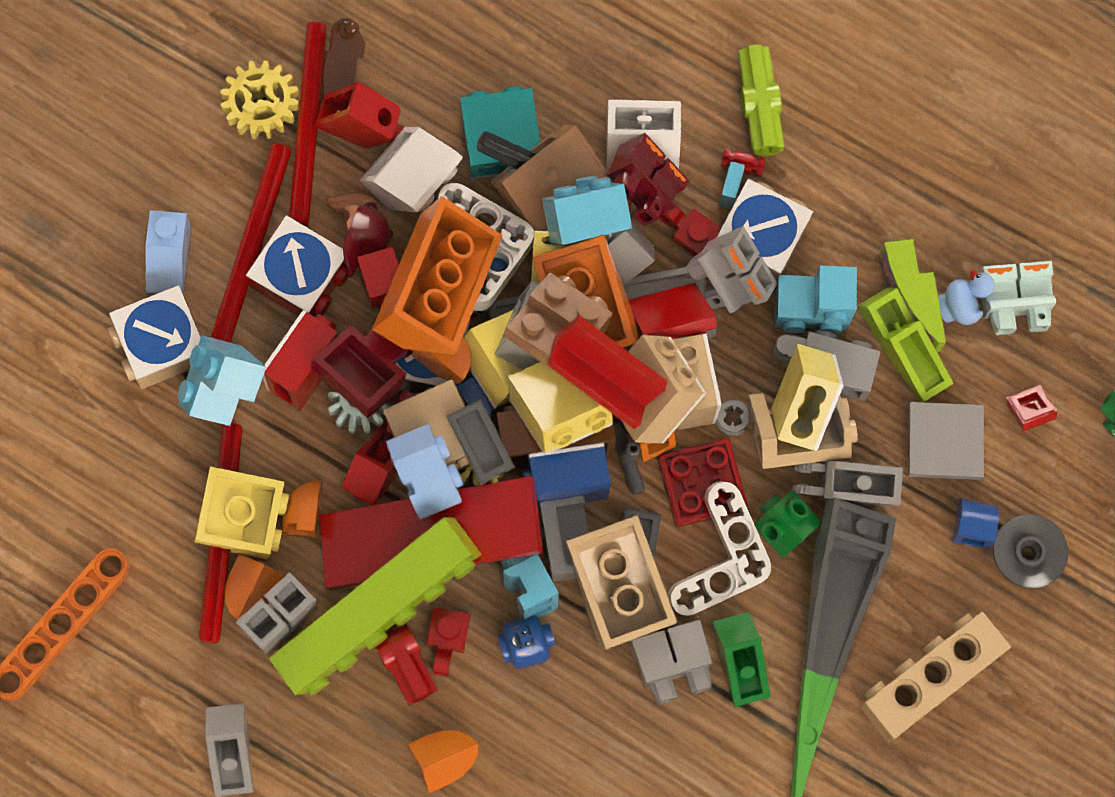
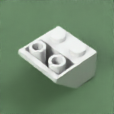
[606,100,681,172]
[360,127,463,212]

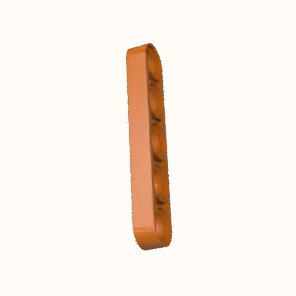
[0,549,129,701]

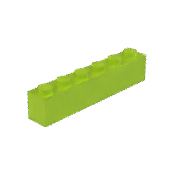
[269,517,481,696]

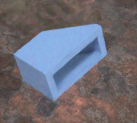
[146,210,191,294]

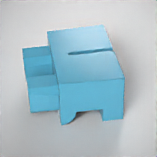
[501,554,559,619]

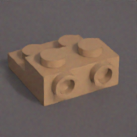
[503,272,613,366]

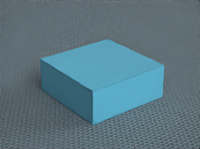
[719,161,745,210]

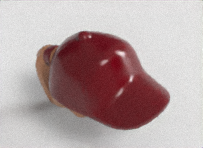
[327,194,393,278]

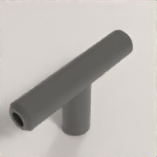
[613,422,645,495]

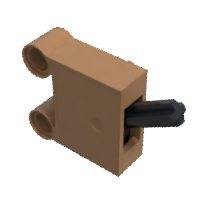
[476,124,633,242]

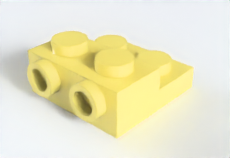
[194,467,289,560]

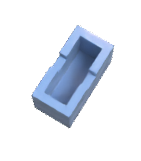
[386,424,463,519]

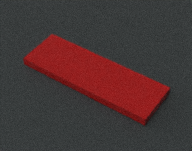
[319,476,543,590]

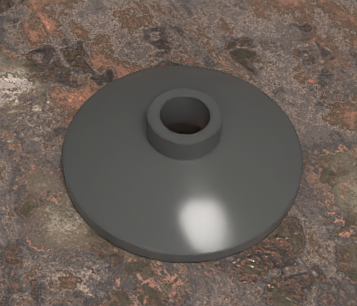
[993,514,1068,589]

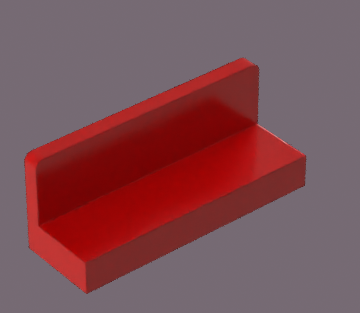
[547,315,667,429]

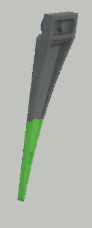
[791,498,896,797]

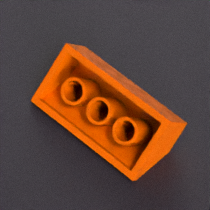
[372,196,503,355]

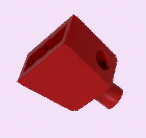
[314,82,405,149]

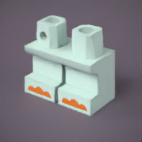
[980,261,1056,335]

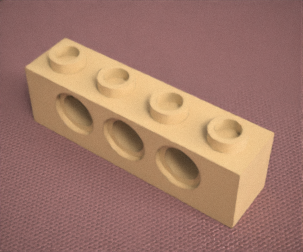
[860,611,1011,744]

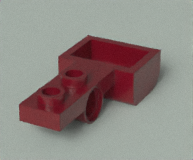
[311,325,413,418]

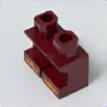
[607,133,689,226]

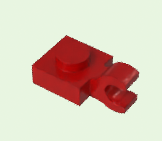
[659,204,722,256]
[427,607,471,677]

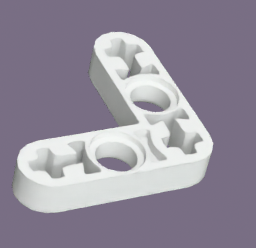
[438,183,534,311]
[668,481,771,616]

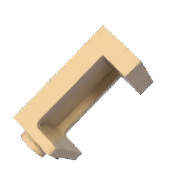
[749,393,857,469]

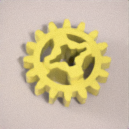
[221,60,299,139]

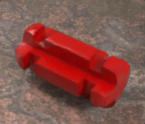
[721,148,765,177]

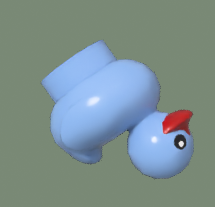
[938,270,995,325]

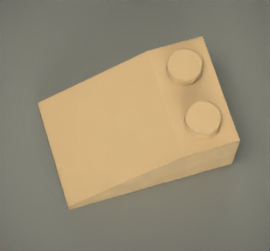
[566,515,677,650]

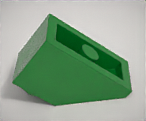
[712,612,771,707]

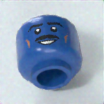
[497,615,555,669]

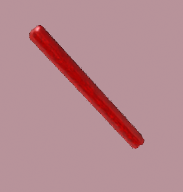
[289,21,326,227]
[210,143,291,343]
[199,423,243,644]

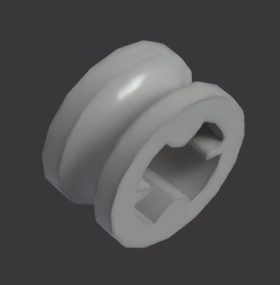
[716,400,750,436]

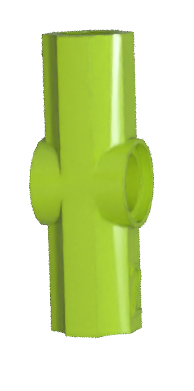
[738,44,784,157]

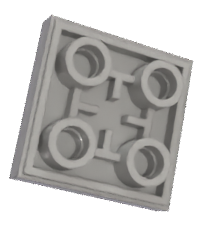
[908,402,984,480]

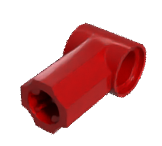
[375,624,438,706]

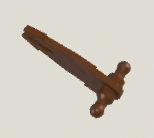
[319,18,365,111]

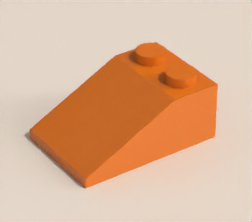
[532,235,640,350]

